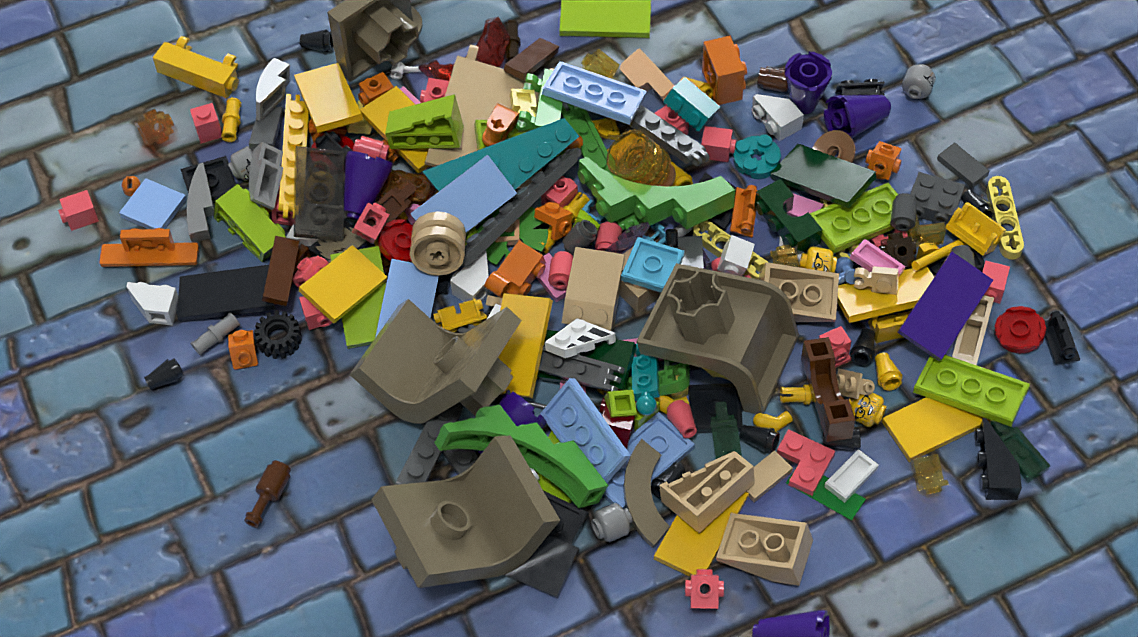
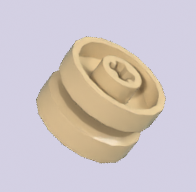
[410,212,466,276]

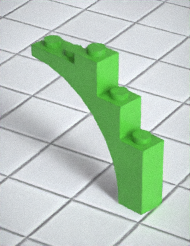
[577,156,735,230]
[434,405,608,508]

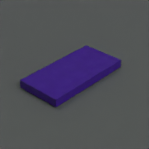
[897,252,993,361]

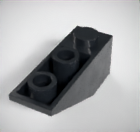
[975,418,1022,500]

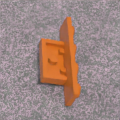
[99,228,199,267]

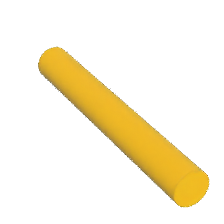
[912,239,966,271]

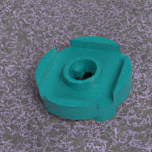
[733,134,781,179]

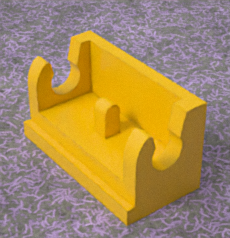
[945,202,1006,256]
[868,310,912,344]

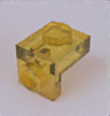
[581,48,620,79]
[907,215,946,248]
[770,245,799,267]
[911,454,949,494]

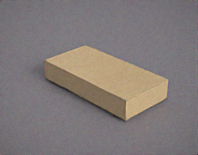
[746,450,793,502]

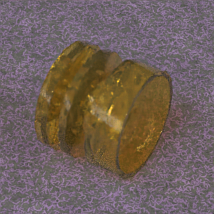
[607,130,671,186]

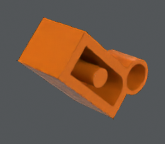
[484,240,546,298]

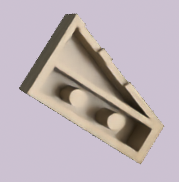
[659,451,755,533]

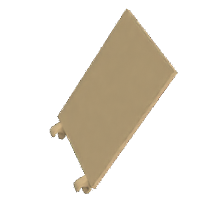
[425,44,554,191]

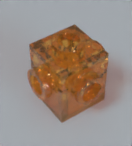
[135,109,174,145]

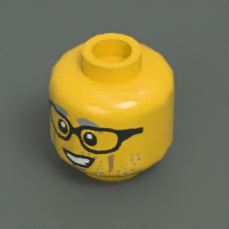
[799,246,837,273]
[849,393,887,427]

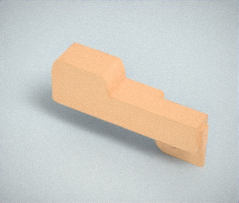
[620,49,696,105]

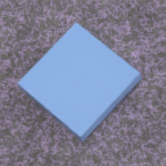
[119,178,187,229]

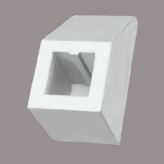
[751,94,804,141]
[450,250,490,302]
[126,282,178,326]

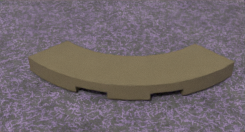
[623,439,670,548]

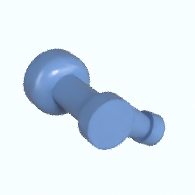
[835,257,860,285]

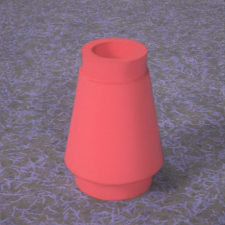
[667,400,697,438]

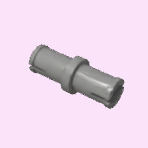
[190,313,240,356]

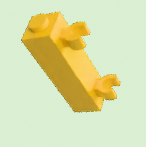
[153,36,239,98]

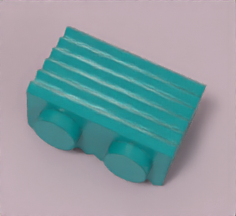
[663,77,721,131]

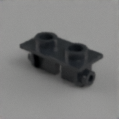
[835,79,885,95]
[315,130,353,172]
[1045,311,1080,365]

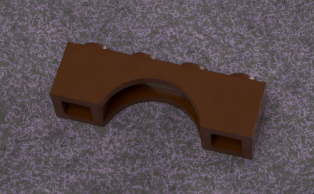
[801,337,855,442]

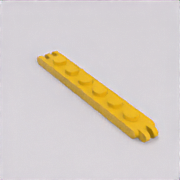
[278,94,309,219]

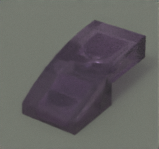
[605,222,650,254]

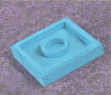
[621,237,685,293]

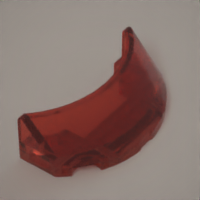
[418,17,510,81]

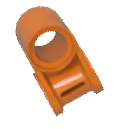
[482,103,519,146]

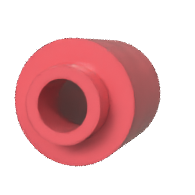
[353,136,389,160]
[595,221,622,253]
[548,251,573,289]

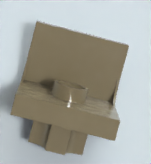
[327,0,423,83]
[636,263,799,414]
[349,299,522,424]
[371,435,560,588]

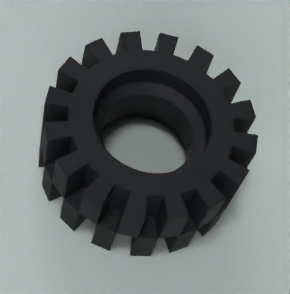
[254,311,302,359]

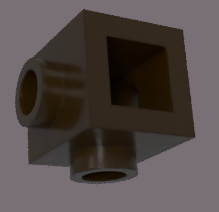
[879,232,917,268]

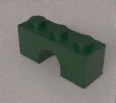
[754,179,823,256]

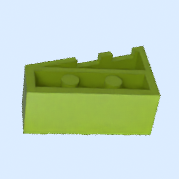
[385,94,464,149]
[214,184,286,262]

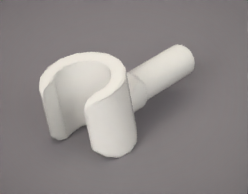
[391,62,423,79]

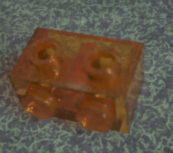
[380,170,435,206]

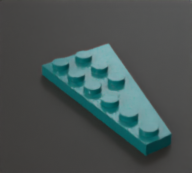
[422,118,580,192]

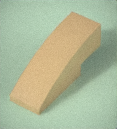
[952,295,994,365]

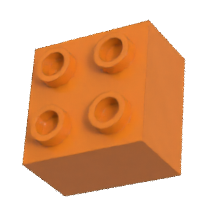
[702,36,747,105]

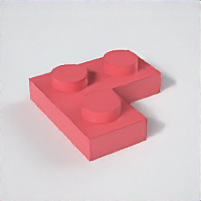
[777,429,835,496]

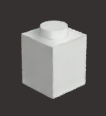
[717,235,755,276]

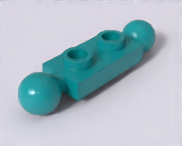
[631,344,660,416]

